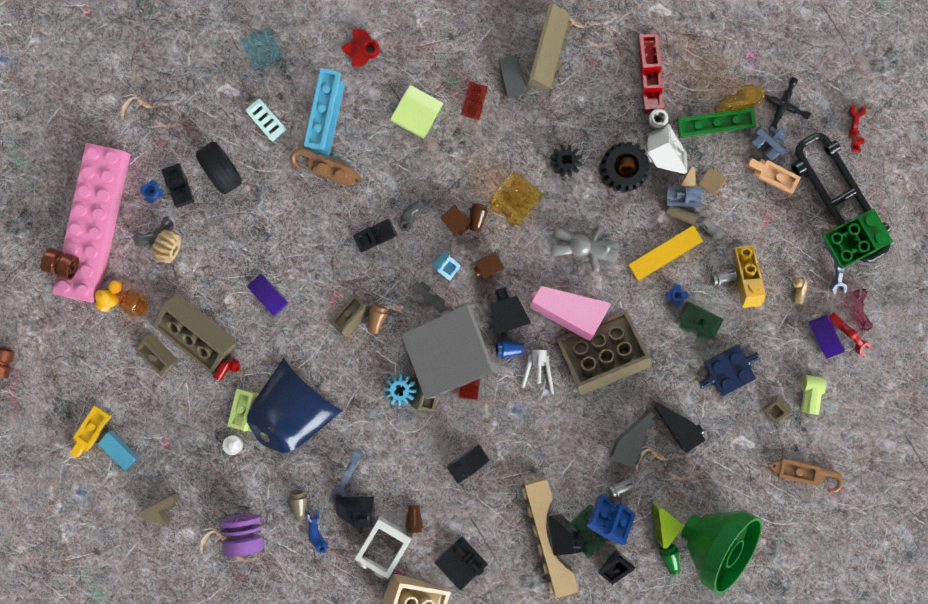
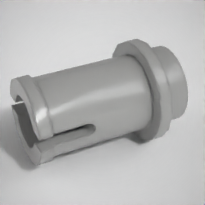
[700,217,724,241]
[710,269,737,286]
[609,477,635,498]

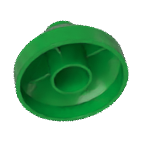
[681,510,762,594]

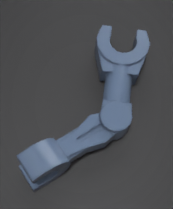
[827,246,847,294]
[331,450,362,498]

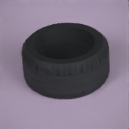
[196,142,242,194]

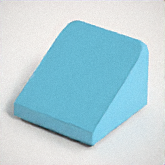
[432,252,461,281]

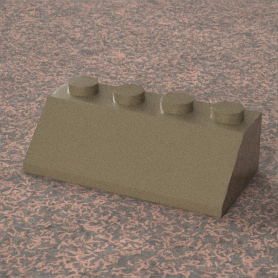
[527,2,572,92]
[153,293,237,374]

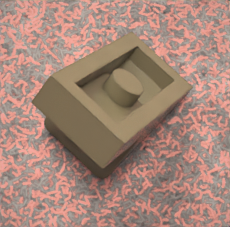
[138,493,180,525]

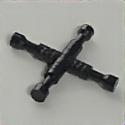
[756,77,811,130]

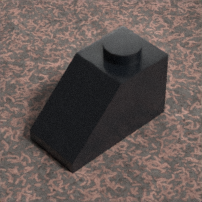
[447,444,490,484]
[335,497,375,527]
[548,514,584,556]

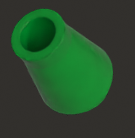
[660,543,681,574]

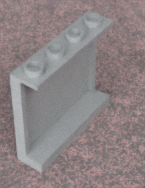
[401,303,499,400]

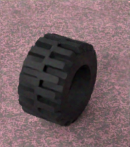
[599,142,651,193]

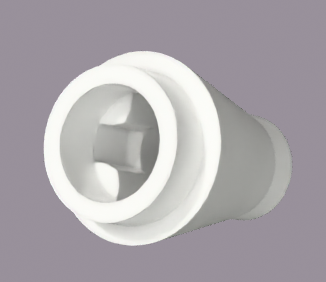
[649,109,668,128]

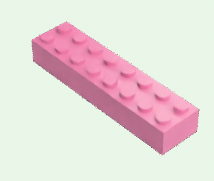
[53,143,131,302]

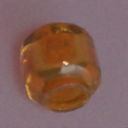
[118,289,149,317]

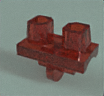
[461,82,488,120]

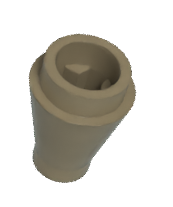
[288,490,307,520]

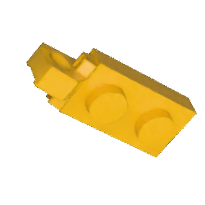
[69,405,112,458]

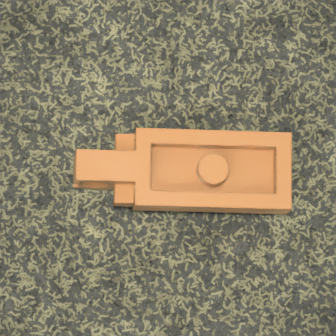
[745,158,801,195]

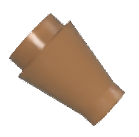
[368,304,388,334]

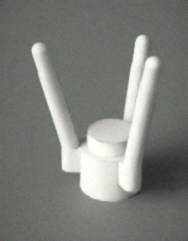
[521,350,554,394]

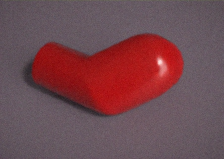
[213,359,241,381]

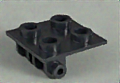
[434,536,488,591]

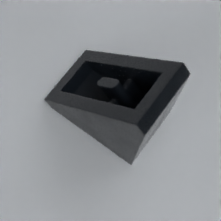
[598,549,635,585]

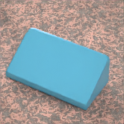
[98,431,139,471]

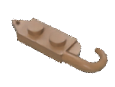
[290,147,363,186]
[767,458,843,493]

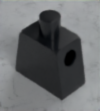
[491,287,531,334]

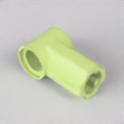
[800,375,826,415]

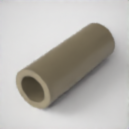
[665,206,698,225]

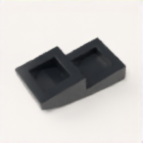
[162,163,195,208]
[353,219,398,253]

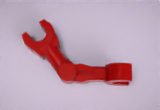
[848,105,866,153]
[829,312,872,357]

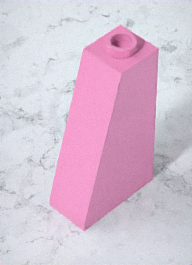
[529,286,611,341]

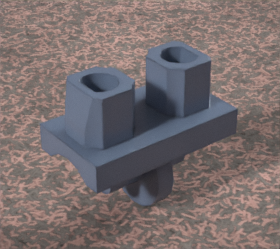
[751,126,786,160]
[666,186,702,207]

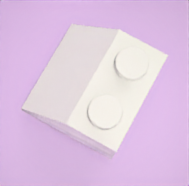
[646,124,687,174]

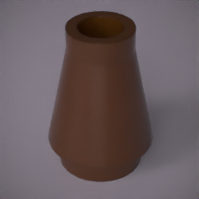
[470,203,488,232]
[404,505,424,533]

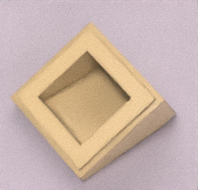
[678,167,696,187]
[698,169,727,195]

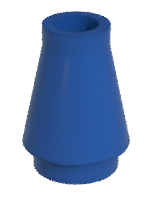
[496,340,525,359]

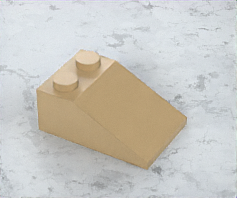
[382,574,451,604]

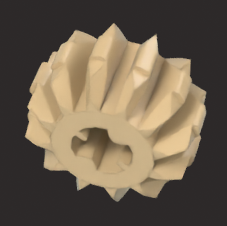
[151,230,182,263]

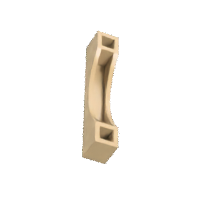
[522,477,579,598]

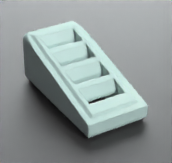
[245,98,287,142]

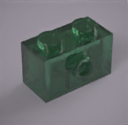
[675,302,724,341]

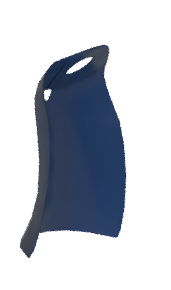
[247,357,343,453]

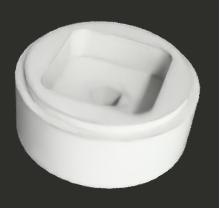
[223,435,243,455]

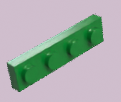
[677,108,756,139]

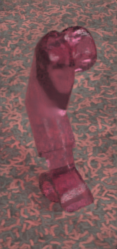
[852,288,873,331]

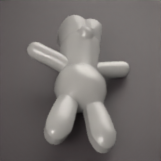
[550,227,619,272]

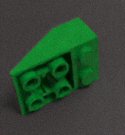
[822,208,893,269]

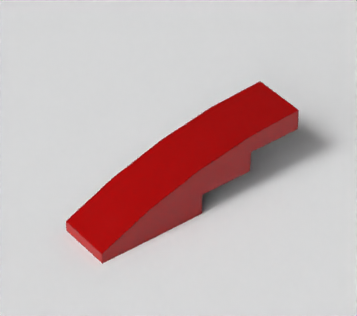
[639,33,664,113]

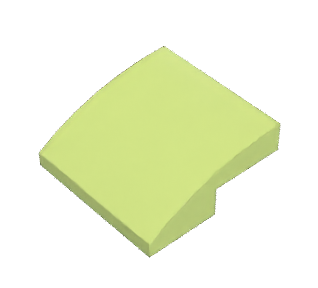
[390,85,443,139]
[227,389,270,436]

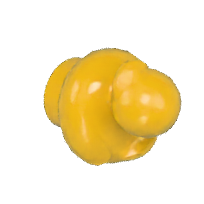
[94,280,122,312]

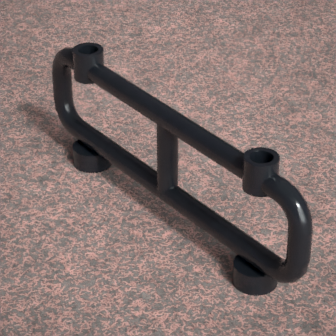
[791,133,891,263]

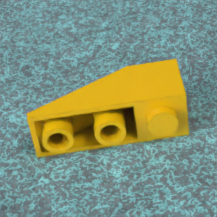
[734,245,766,308]

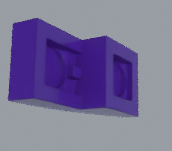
[247,274,289,316]
[809,315,845,359]

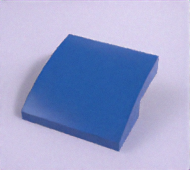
[587,494,635,545]

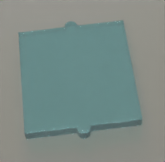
[241,27,283,71]

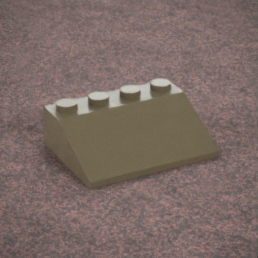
[556,310,651,396]

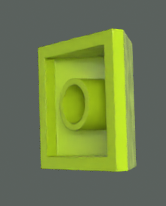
[652,502,684,548]

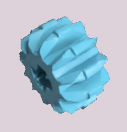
[384,373,417,406]

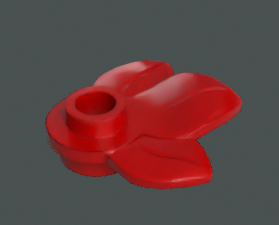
[342,29,380,67]

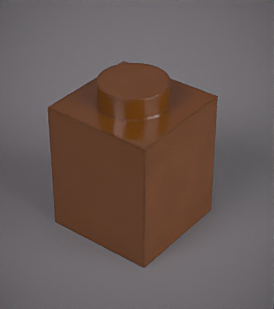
[440,205,470,236]
[473,251,504,280]

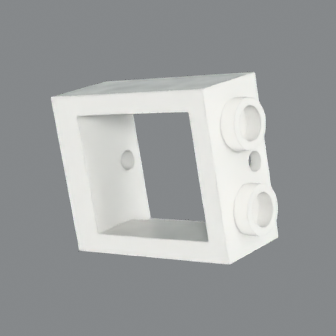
[355,516,413,579]

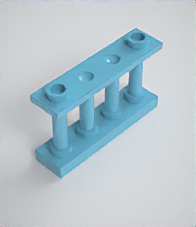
[304,68,345,156]

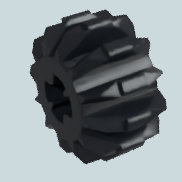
[550,145,582,177]

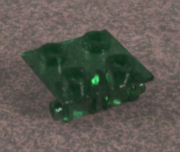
[570,503,609,559]

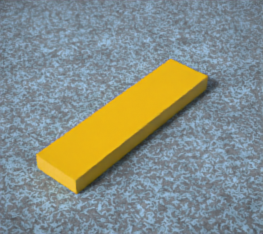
[628,225,703,281]

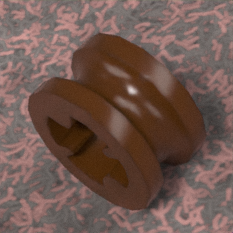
[618,157,636,176]

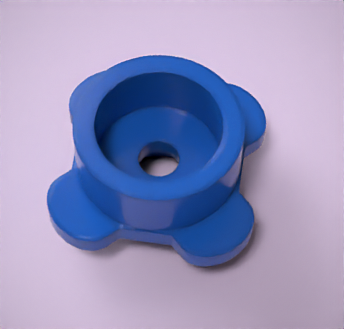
[140,180,163,203]
[665,284,689,307]

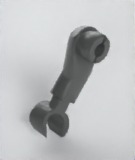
[399,194,430,231]
[133,216,174,246]

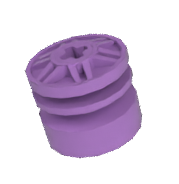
[219,514,264,557]

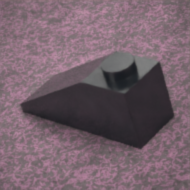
[651,401,705,453]

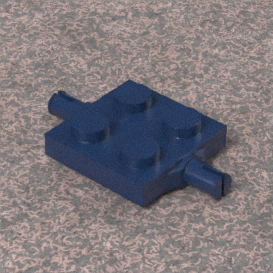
[699,345,760,397]

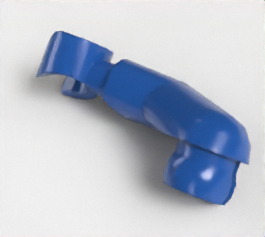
[308,510,328,554]

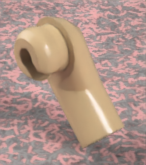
[793,277,808,305]

